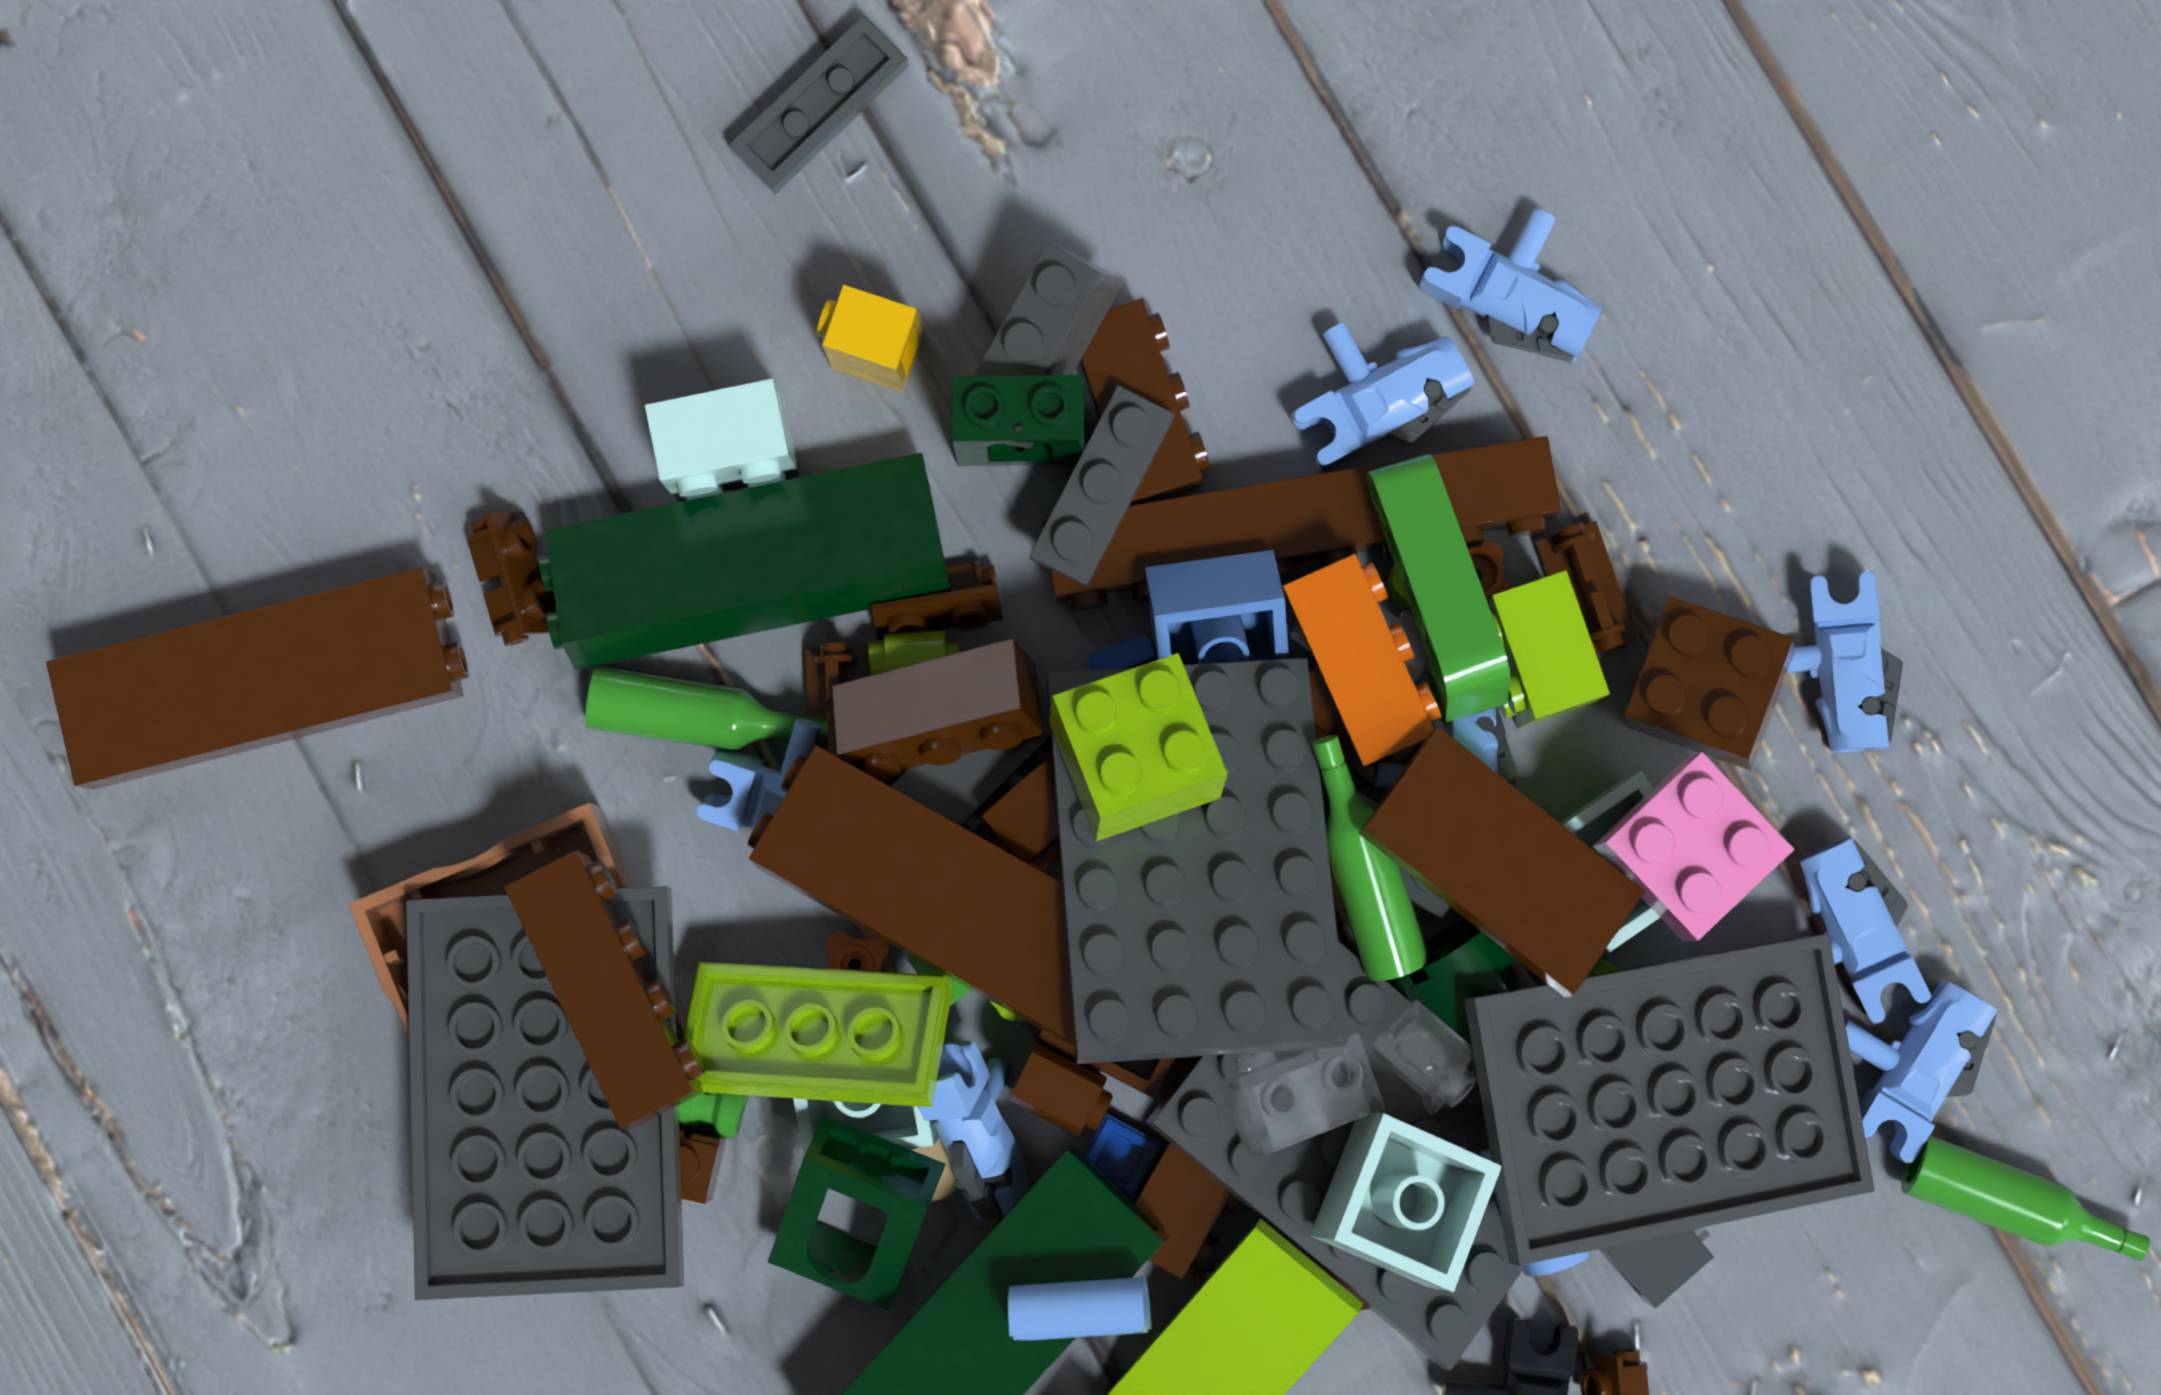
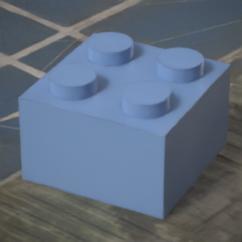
[1145,550,1289,665]

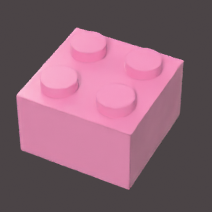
[1593,752,1795,941]

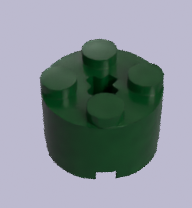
[1394,918,1541,1050]

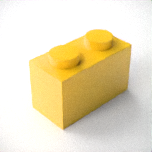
[817,285,923,393]

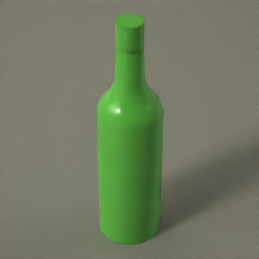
[585,666,828,750]
[1312,735,1429,981]
[1901,1136,2150,1261]

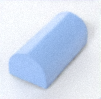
[1008,1277,1151,1341]

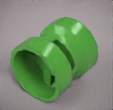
[679,1093,748,1139]

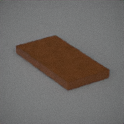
[1358,727,1645,998]

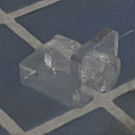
[1372,999,1477,1115]

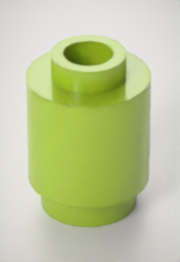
[869,630,960,676]

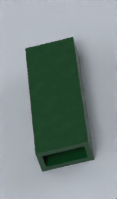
[539,452,951,670]
[841,1147,1170,1395]

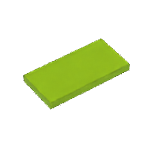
[681,962,953,1107]
[1105,1218,1363,1395]

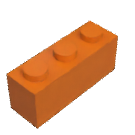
[1283,554,1442,766]

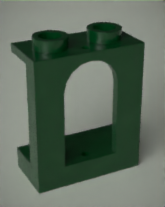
[952,375,1084,466]
[768,1115,946,1311]

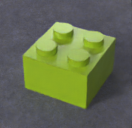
[1487,570,1610,729]
[1049,653,1228,842]

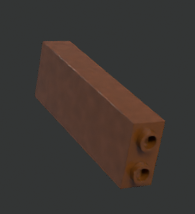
[46,567,469,790]
[748,745,1075,1048]

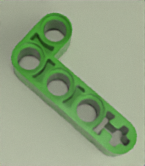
[1367,453,1510,723]

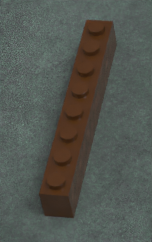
[1043,436,1561,611]

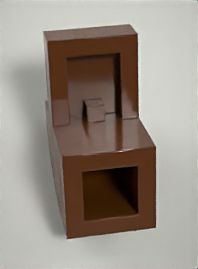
[982,756,1059,863]

